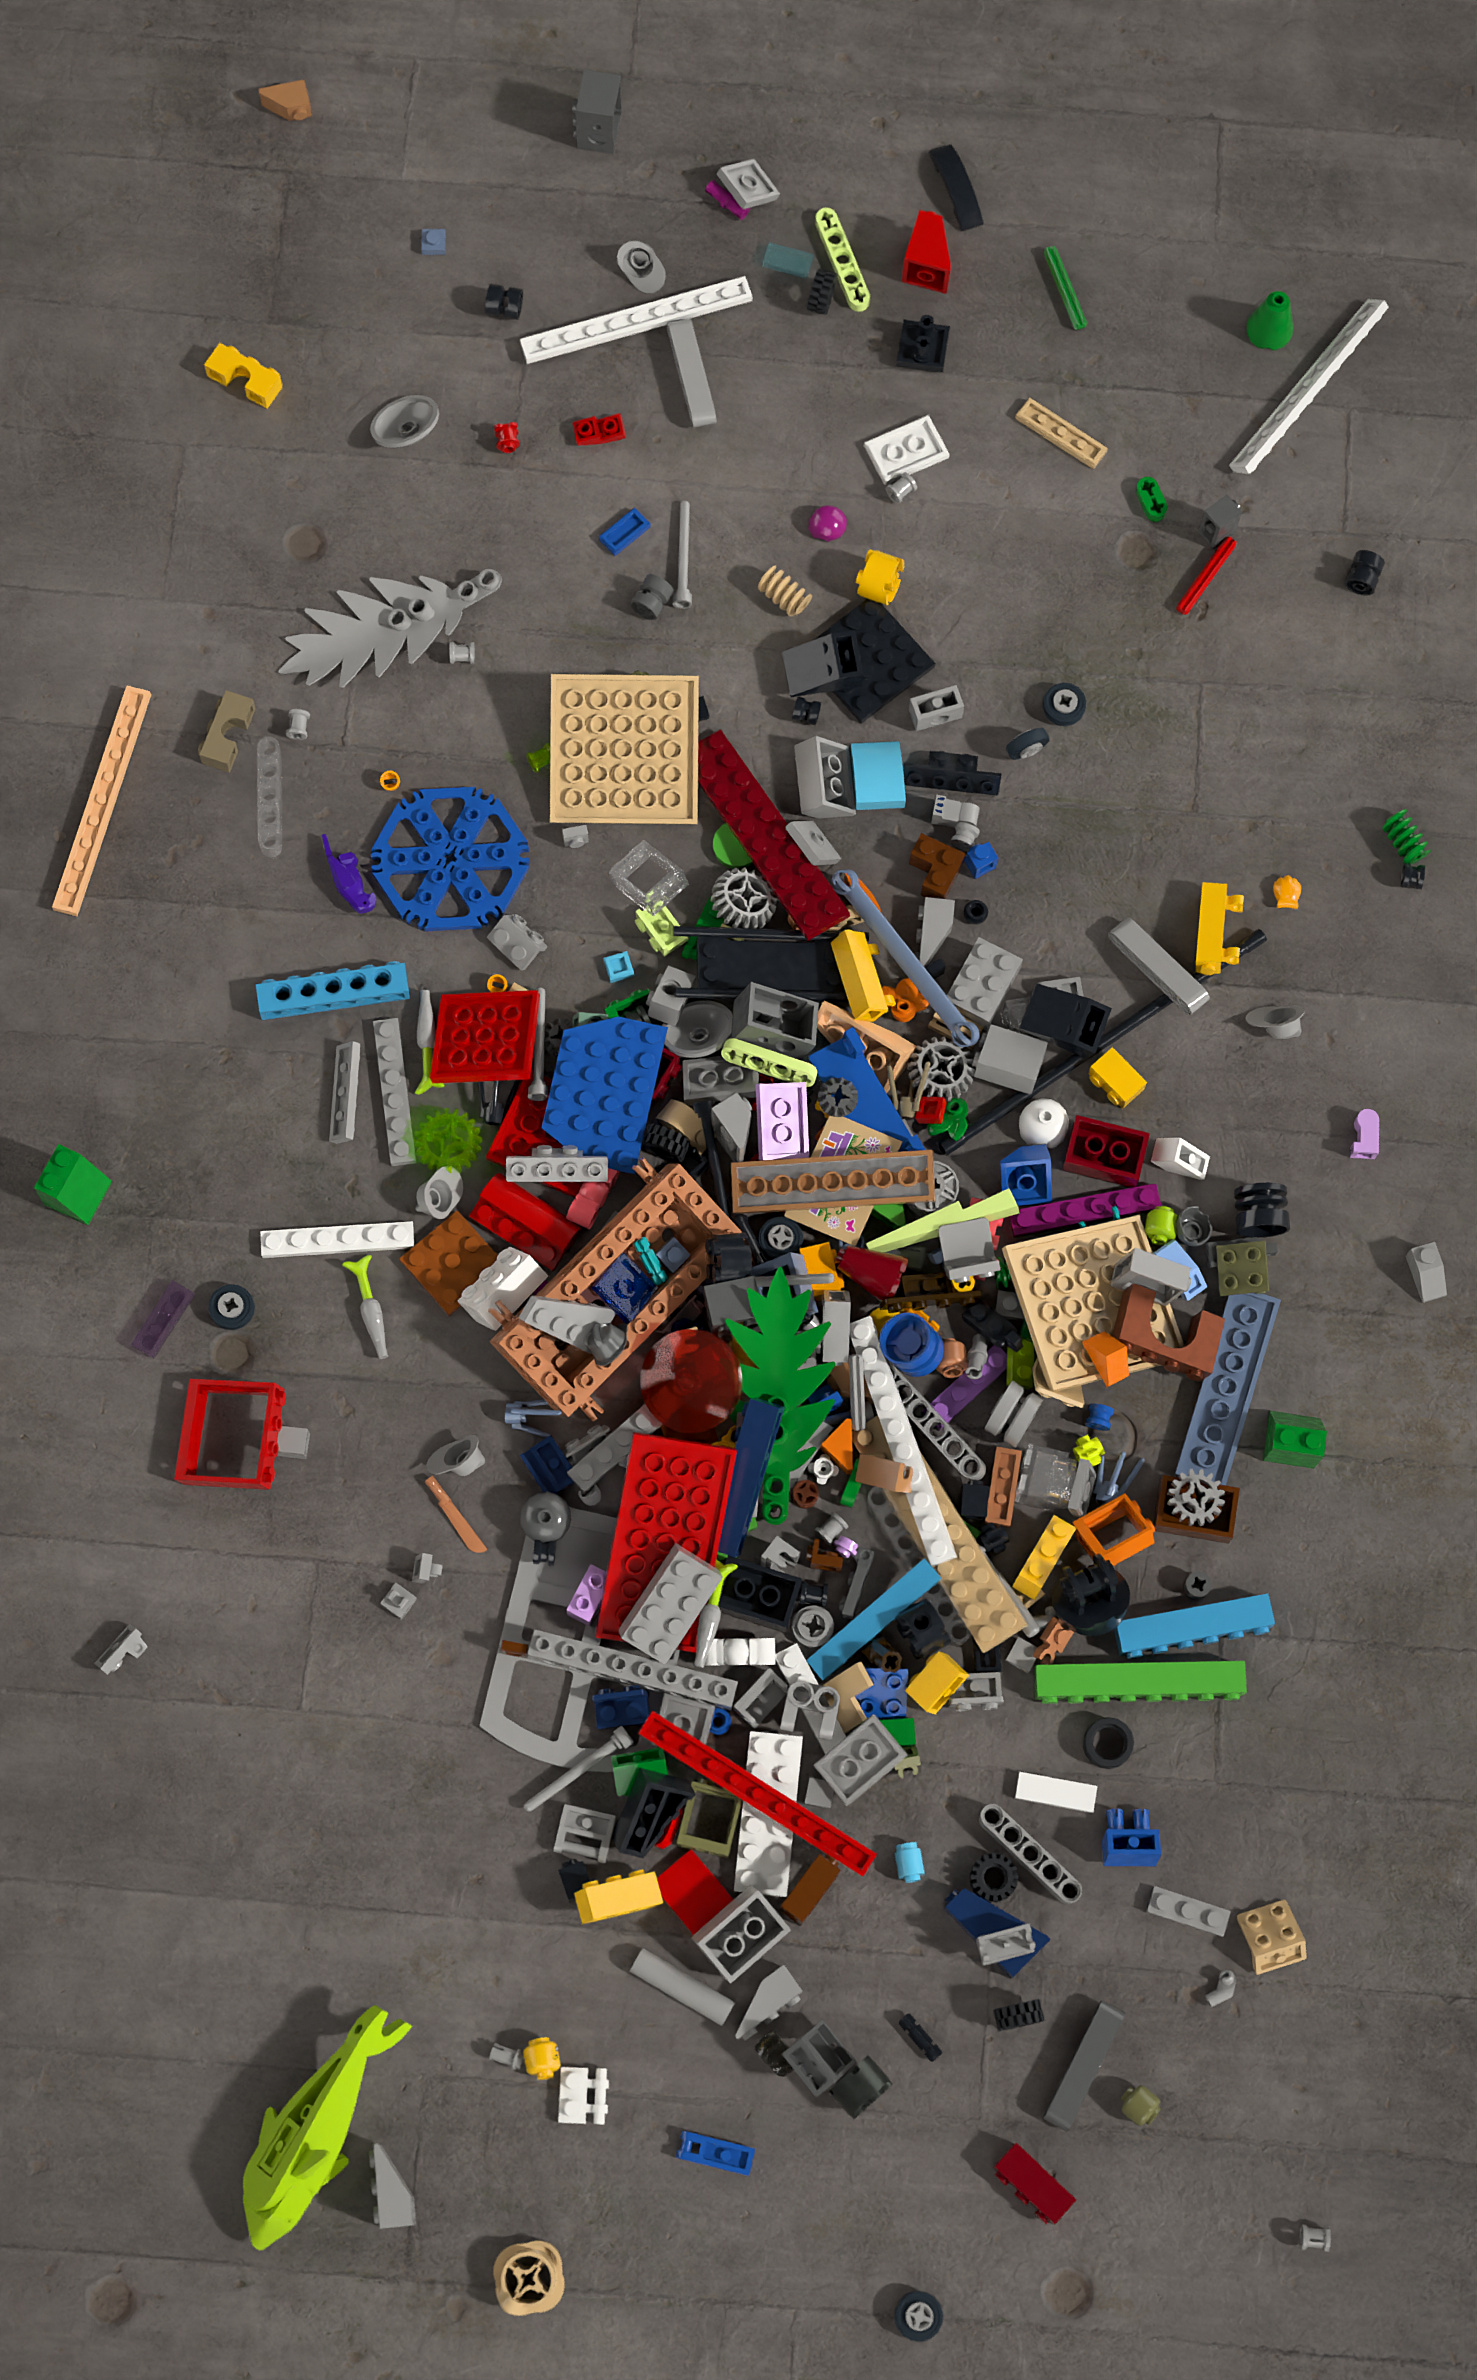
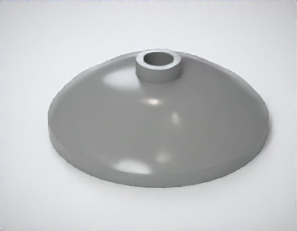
[370,395,439,448]
[662,1001,733,1058]

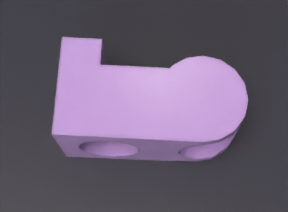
[1350,1109,1379,1159]

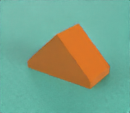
[1082,1331,1129,1387]
[820,1419,853,1474]

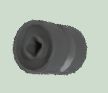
[630,574,674,620]

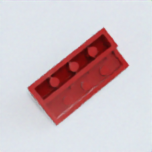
[469,1173,583,1271]

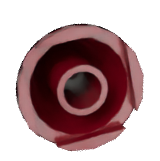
[834,1245,908,1302]

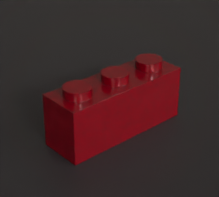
[993,2142,1077,2225]

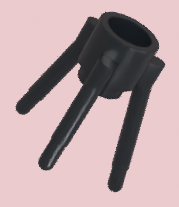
[478,1080,520,1126]

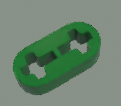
[1136,477,1168,522]
[840,1459,862,1508]

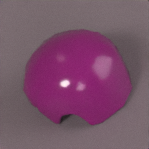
[808,505,847,542]

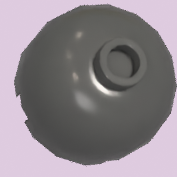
[520,1492,572,1542]

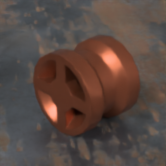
[792,1480,819,1509]

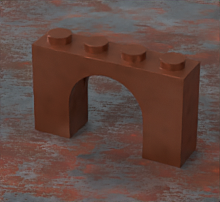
[1112,1283,1225,1381]

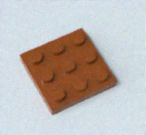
[399,1210,498,1316]

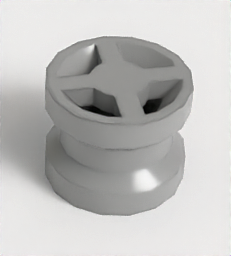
[950,822,980,851]

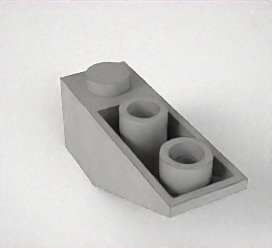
[914,897,955,967]
[735,1965,803,2041]

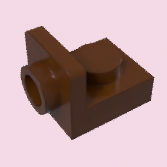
[806,1538,843,1573]

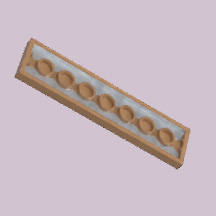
[731,1150,935,1214]

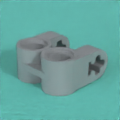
[780,1681,840,1741]

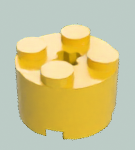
[856,549,904,605]

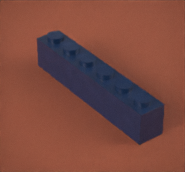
[718,1398,785,1557]

